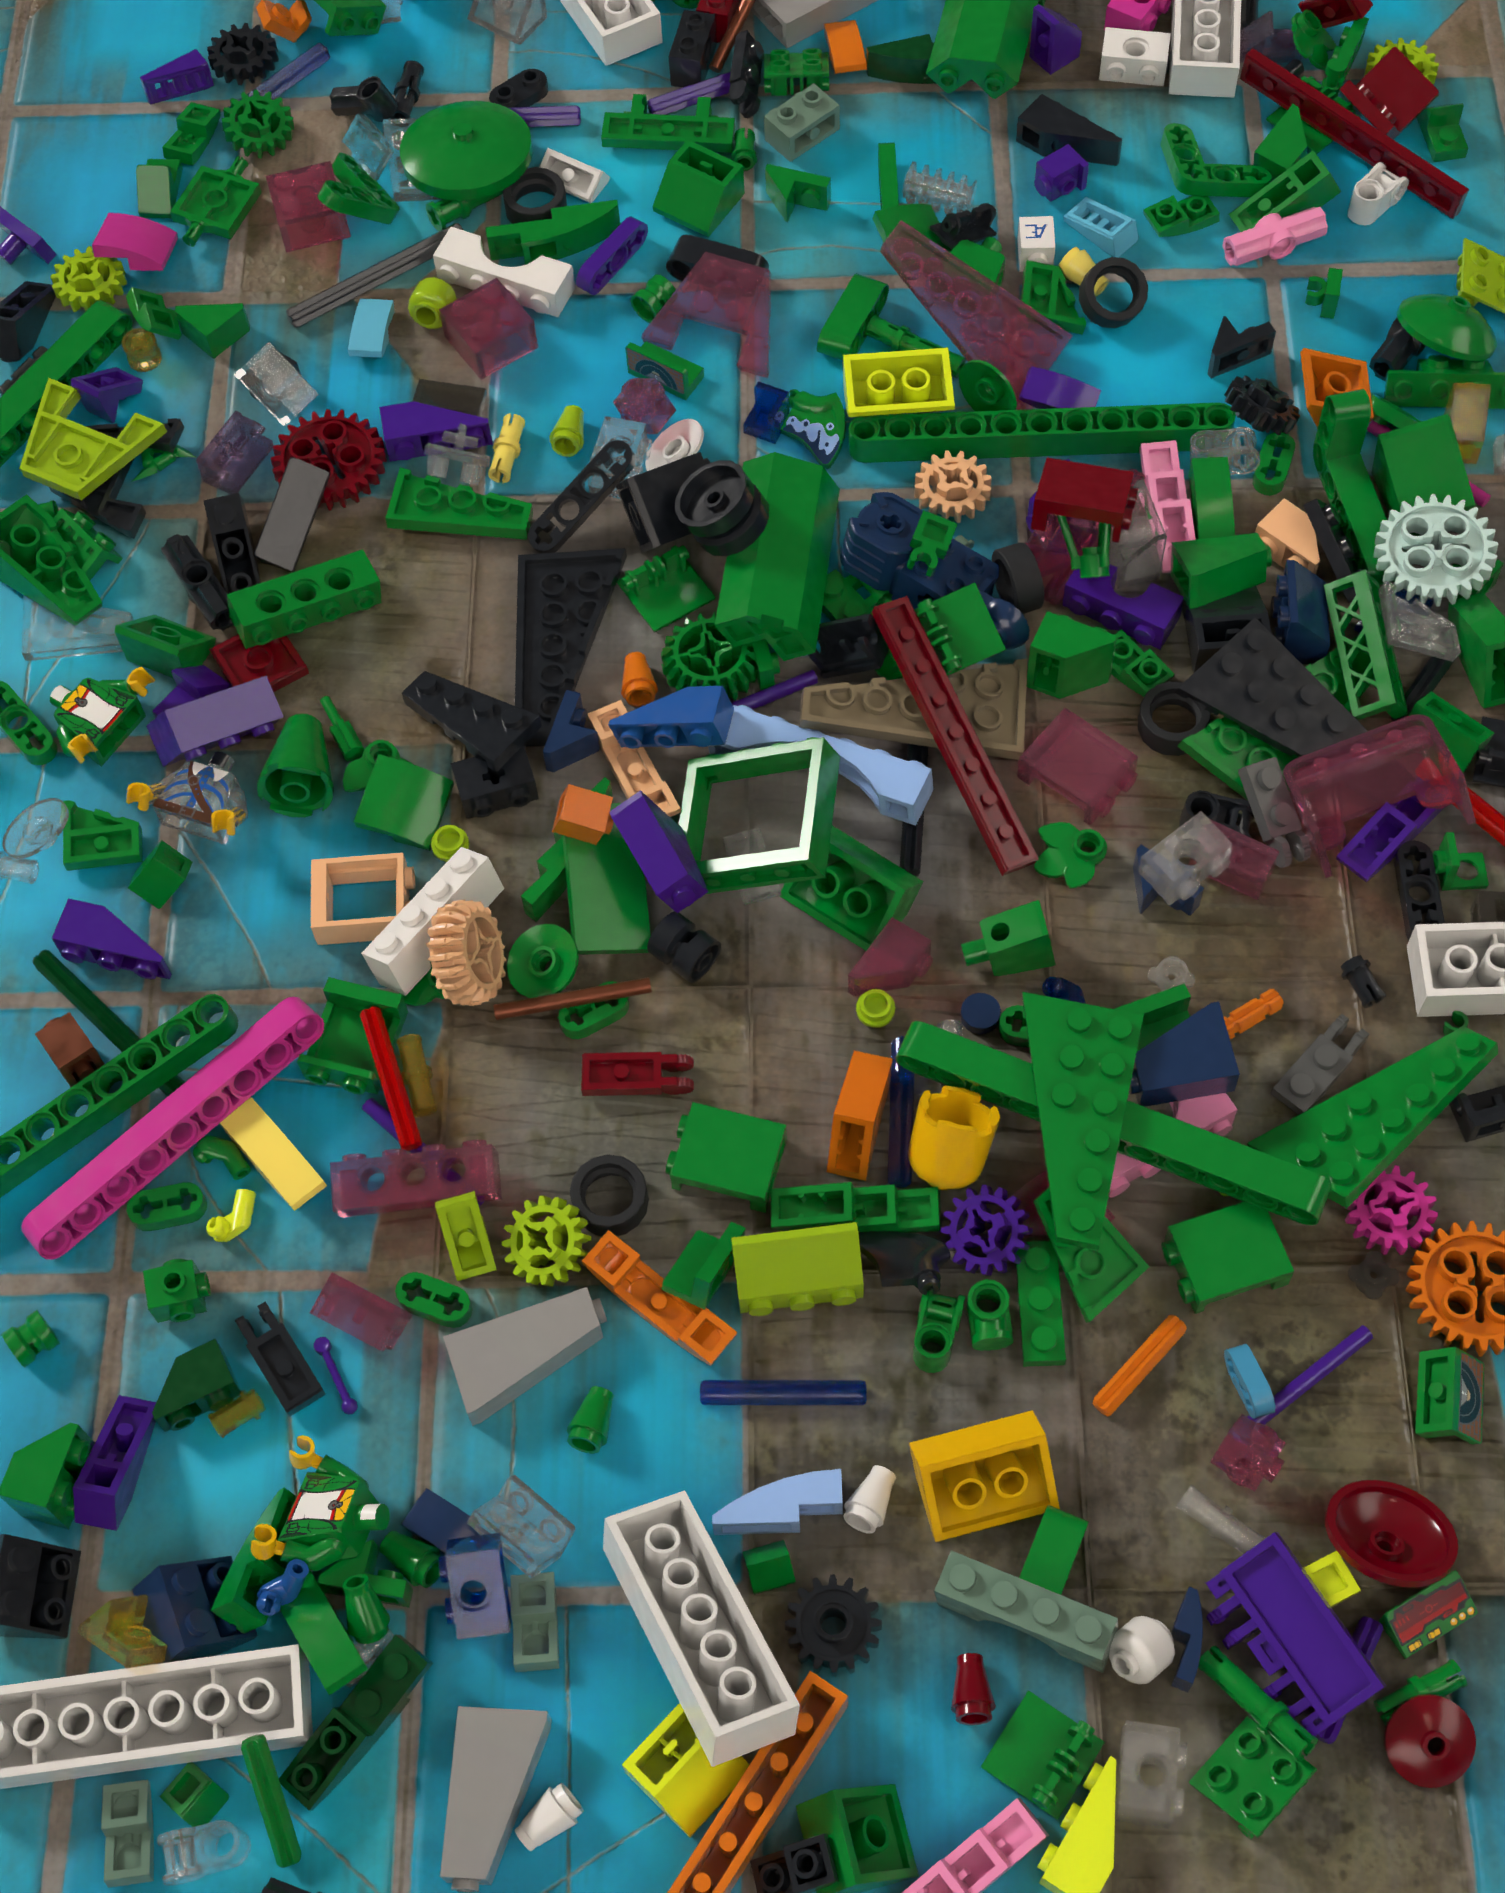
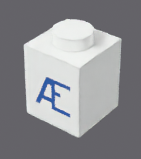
[1017,216,1055,272]

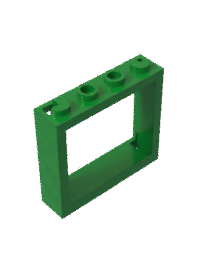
[679,737,840,894]

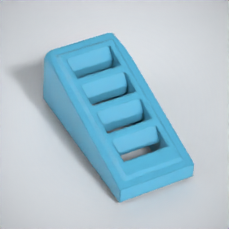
[1063,197,1138,258]

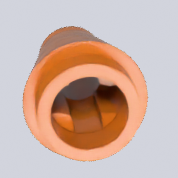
[621,652,658,707]

